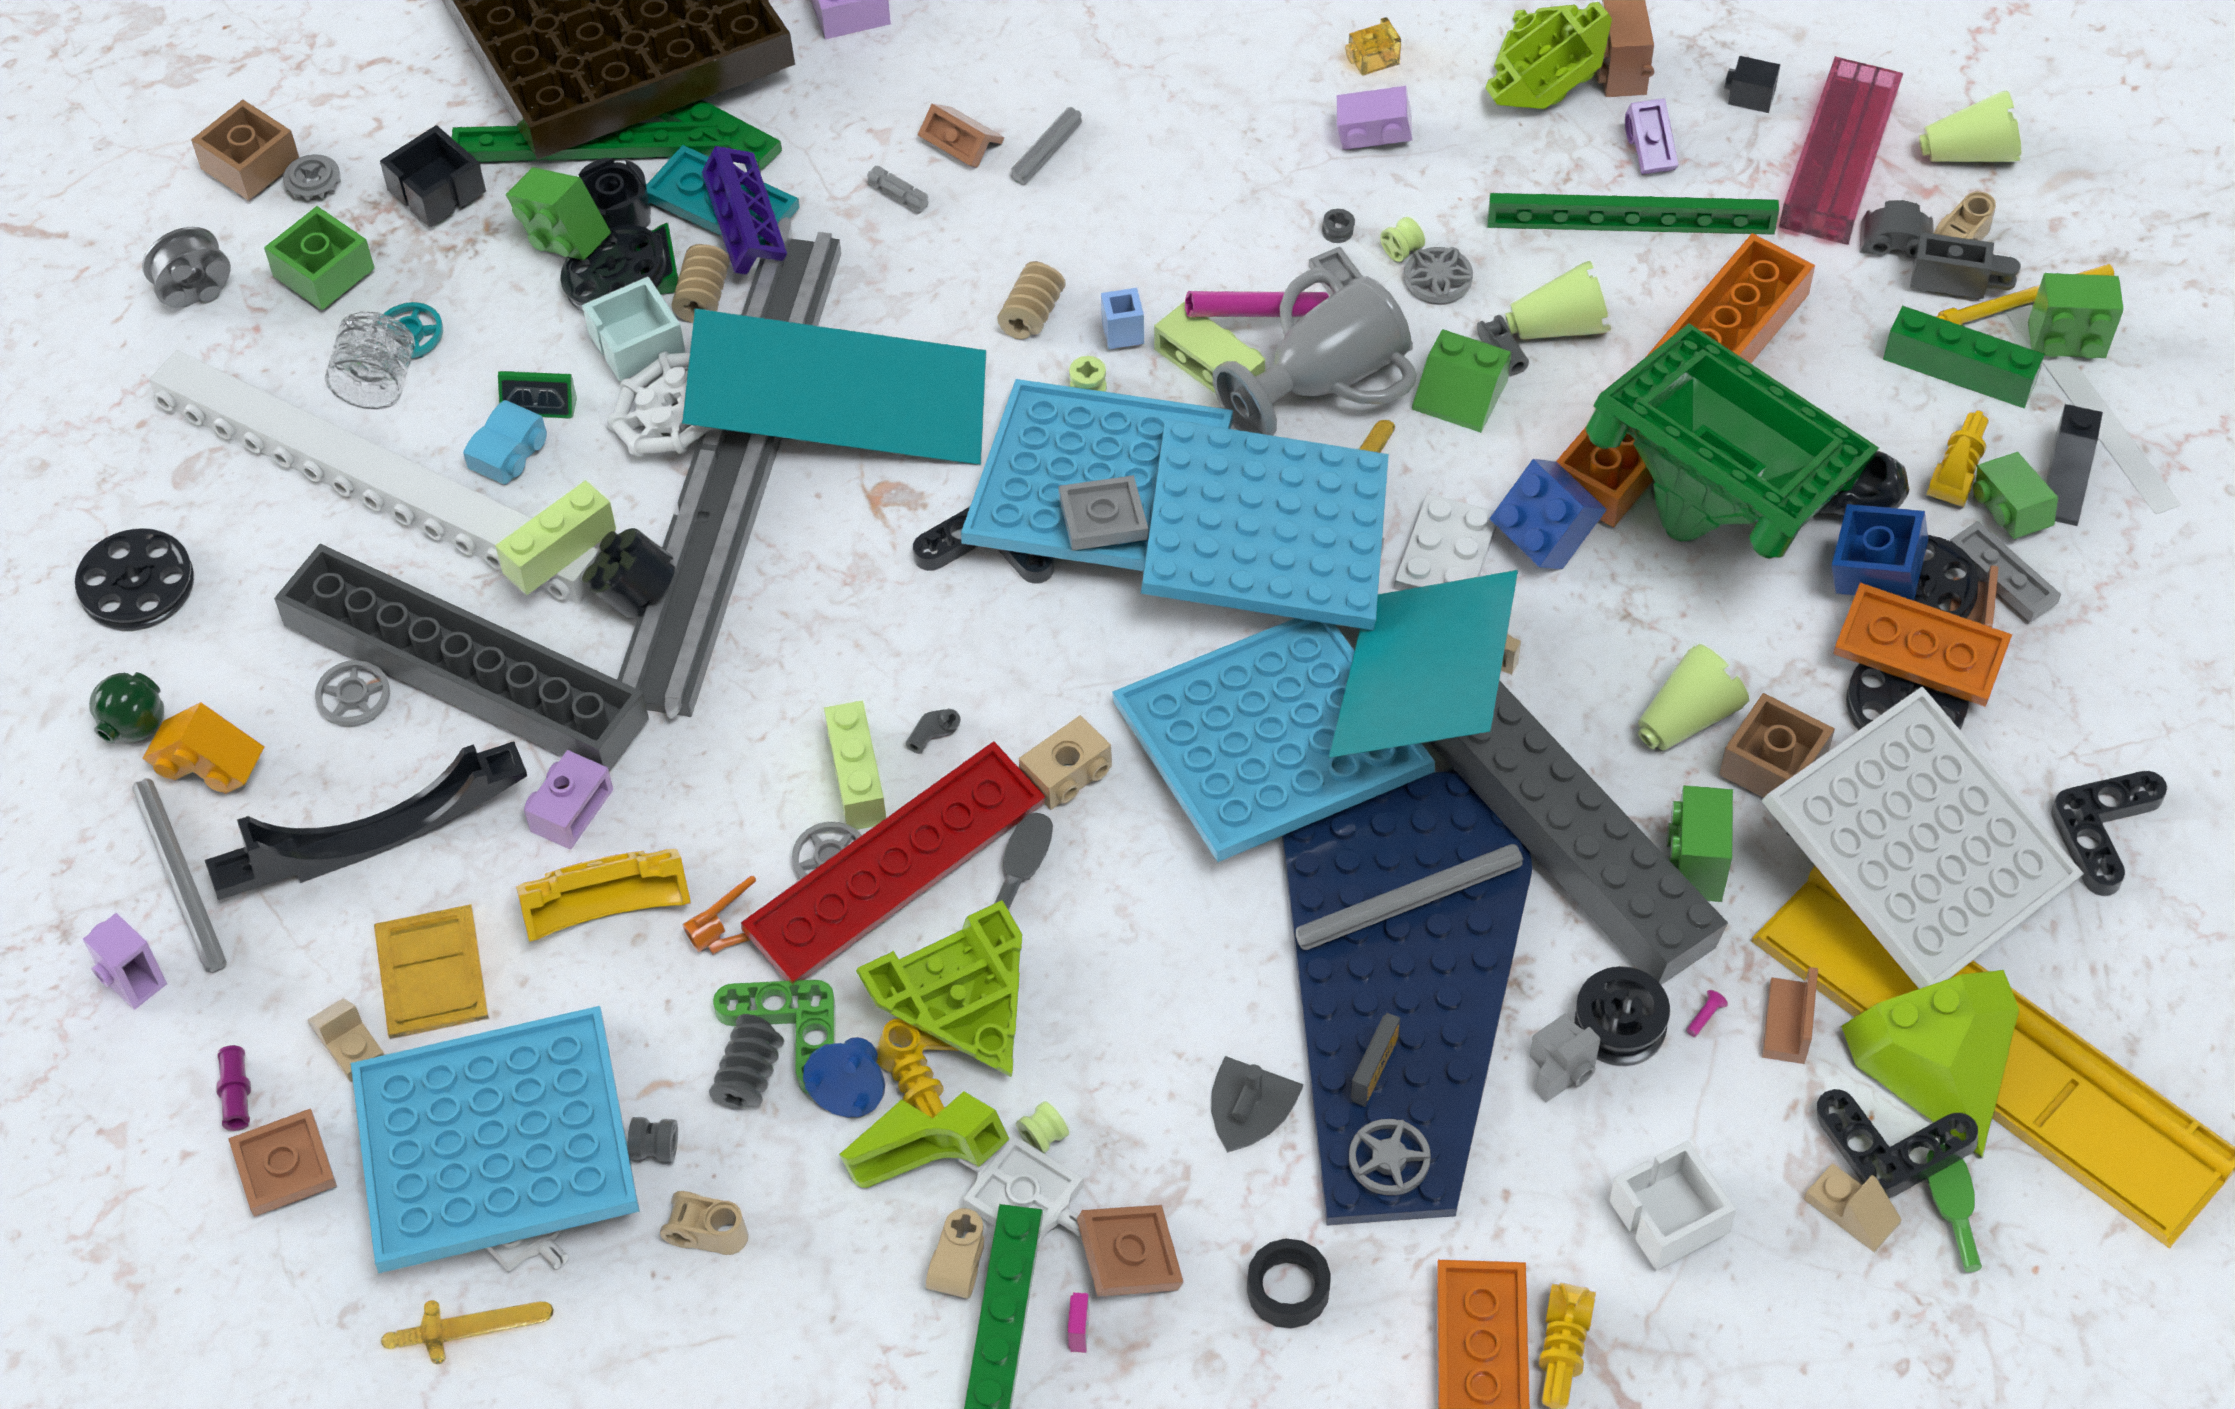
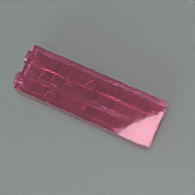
[1779,56,1903,245]

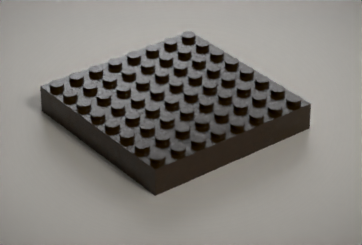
[442,0,795,160]

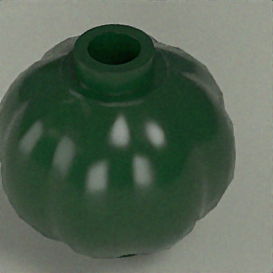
[89,672,164,744]

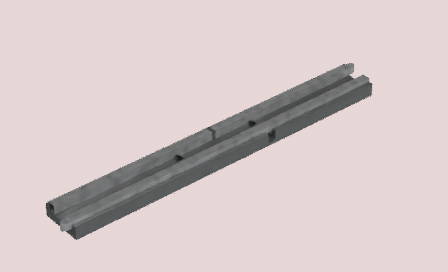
[617,217,841,719]

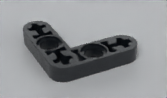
[913,507,1054,584]
[2051,771,2167,896]
[1817,1089,1978,1198]

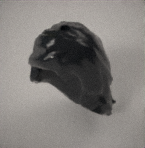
[1819,451,1910,516]

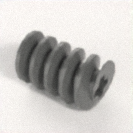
[709,1014,785,1109]

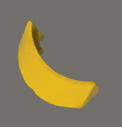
[516,849,691,942]

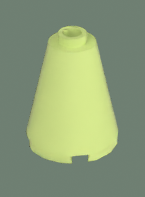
[1919,90,2021,162]
[1505,261,1611,339]
[1638,644,1750,750]

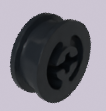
[1574,966,1670,1066]

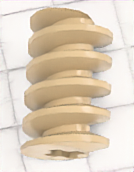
[671,244,730,323]
[997,261,1066,340]

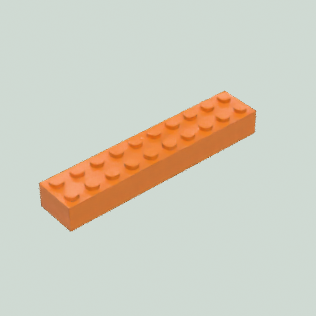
[1556,233,1815,528]

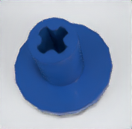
[803,1037,885,1118]

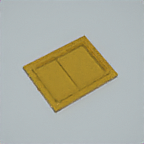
[374,904,489,1039]

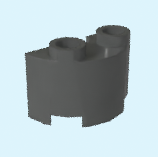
[1860,200,1934,259]

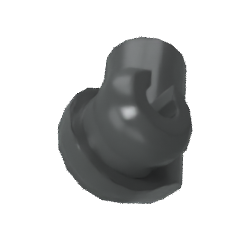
[905,708,961,754]

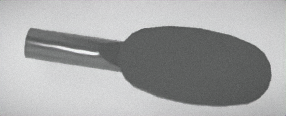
[995,813,1053,910]

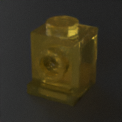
[1345,17,1401,76]

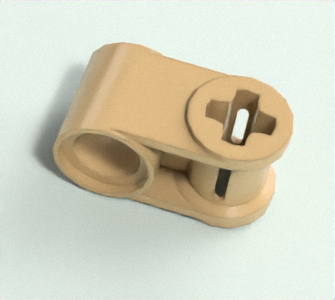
[1933,191,1996,241]
[660,1191,749,1255]
[926,1208,985,1299]

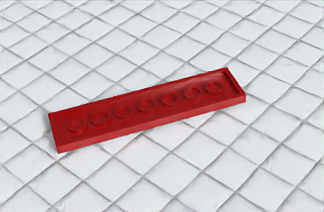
[741,741,1046,984]

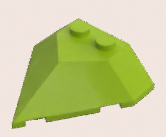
[1485,2,1612,109]
[856,900,1023,1077]
[1841,970,2019,1158]

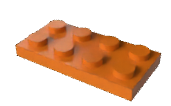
[1833,583,2012,707]
[1437,1259,1530,1409]

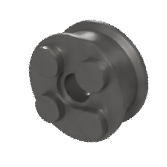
[142,227,231,307]

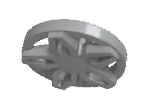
[1405,247,1473,303]

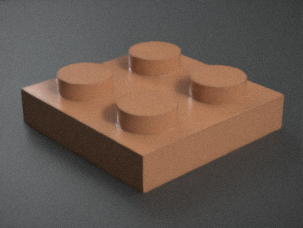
[228,1108,337,1217]
[1077,1205,1184,1297]

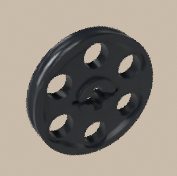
[560,225,668,312]
[75,528,194,630]
[1914,535,1978,619]
[1846,663,1969,730]

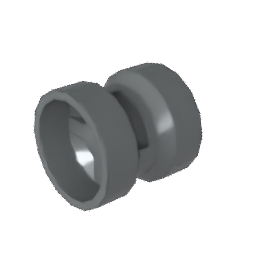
[627,1117,678,1162]

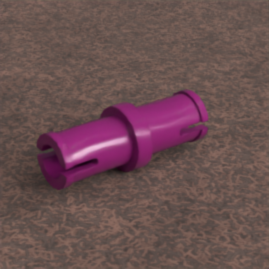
[216,1045,251,1131]

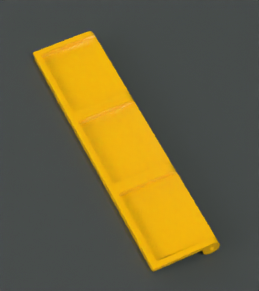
[1751,865,2235,1249]

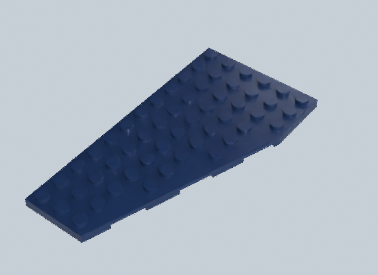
[1282,771,1533,1226]

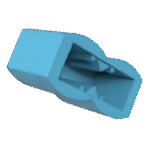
[463,400,547,485]

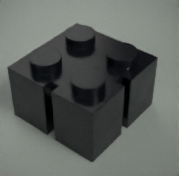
[380,125,486,228]

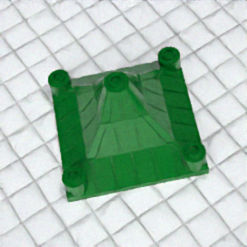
[1585,323,1879,559]

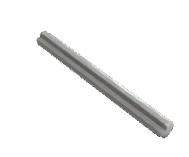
[132,778,227,973]
[1296,844,1523,950]

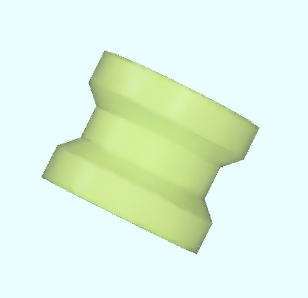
[1380,217,1425,262]
[1069,356,1107,392]
[1016,1101,1069,1153]

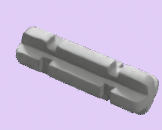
[867,166,929,213]

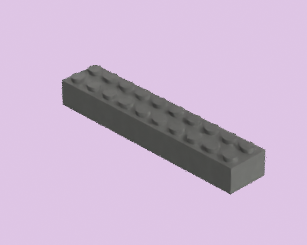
[274,543,649,771]
[1429,680,1728,985]

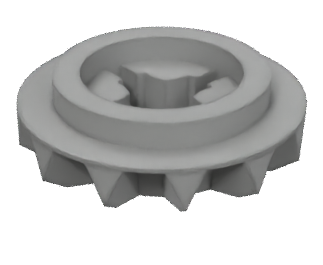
[283,154,341,202]

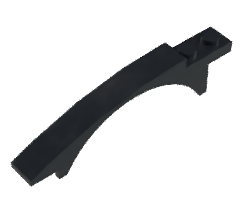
[205,741,527,900]

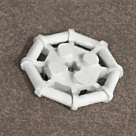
[607,351,712,457]

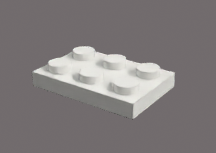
[1394,494,1497,591]

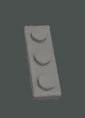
[1950,521,2061,622]

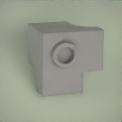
[1530,1013,1600,1103]

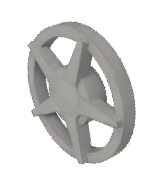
[315,660,390,726]
[792,822,862,879]
[1349,1119,1431,1195]

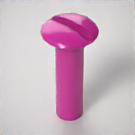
[1686,990,1728,1037]

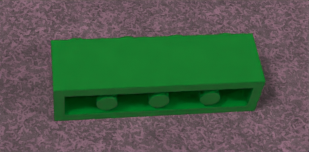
[1883,305,2045,409]

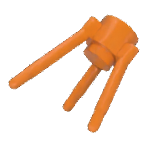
[682,876,756,955]

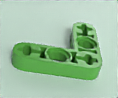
[713,980,836,1095]

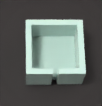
[582,277,686,382]

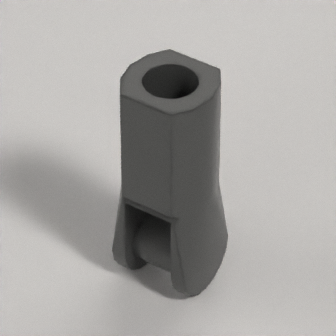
[1477,315,1529,377]

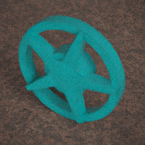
[374,302,443,359]

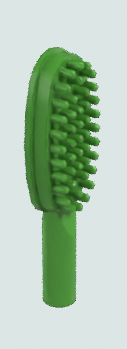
[1926,1144,1982,1272]

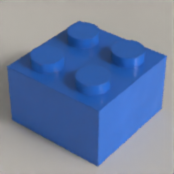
[1489,459,1607,569]
[1831,504,1928,601]

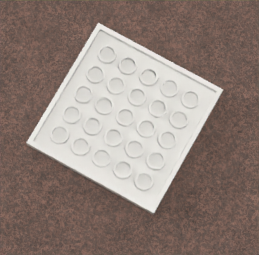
[1761,687,2084,989]

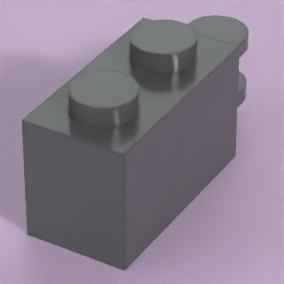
[1910,232,2021,299]

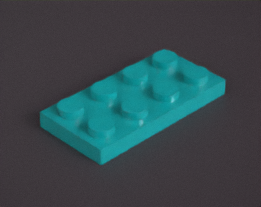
[643,145,800,245]

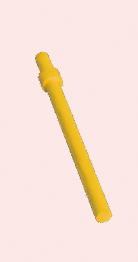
[1936,264,2114,326]

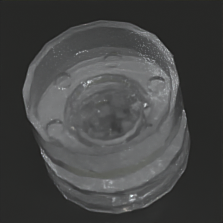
[324,311,415,410]

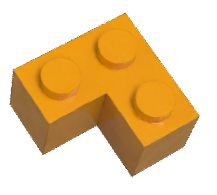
[142,702,265,794]

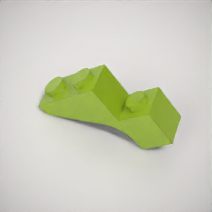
[839,1091,1010,1188]

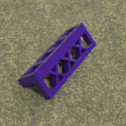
[702,146,787,275]

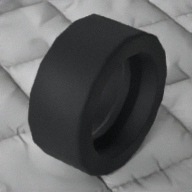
[1247,1238,1331,1328]

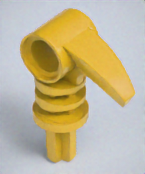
[1927,410,1989,507]
[876,1018,959,1118]
[1539,1282,1596,1409]

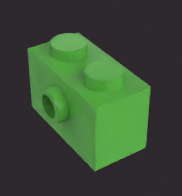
[1973,452,2058,539]

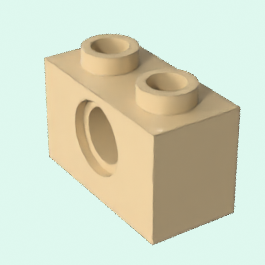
[1019,715,1112,810]

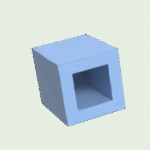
[1101,288,1144,349]

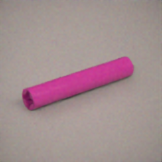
[1185,291,1329,317]

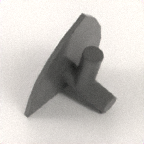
[1211,1056,1304,1153]

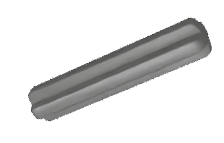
[1011,107,1082,184]

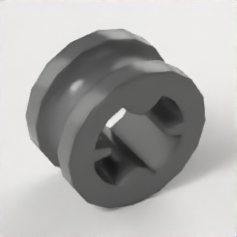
[1322,208,1355,243]

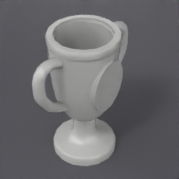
[1213,268,1417,436]

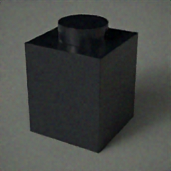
[1724,56,1781,113]

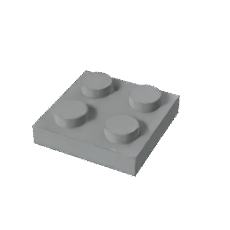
[1058,475,1148,550]

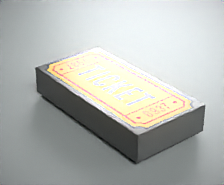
[1351,1013,1400,1107]

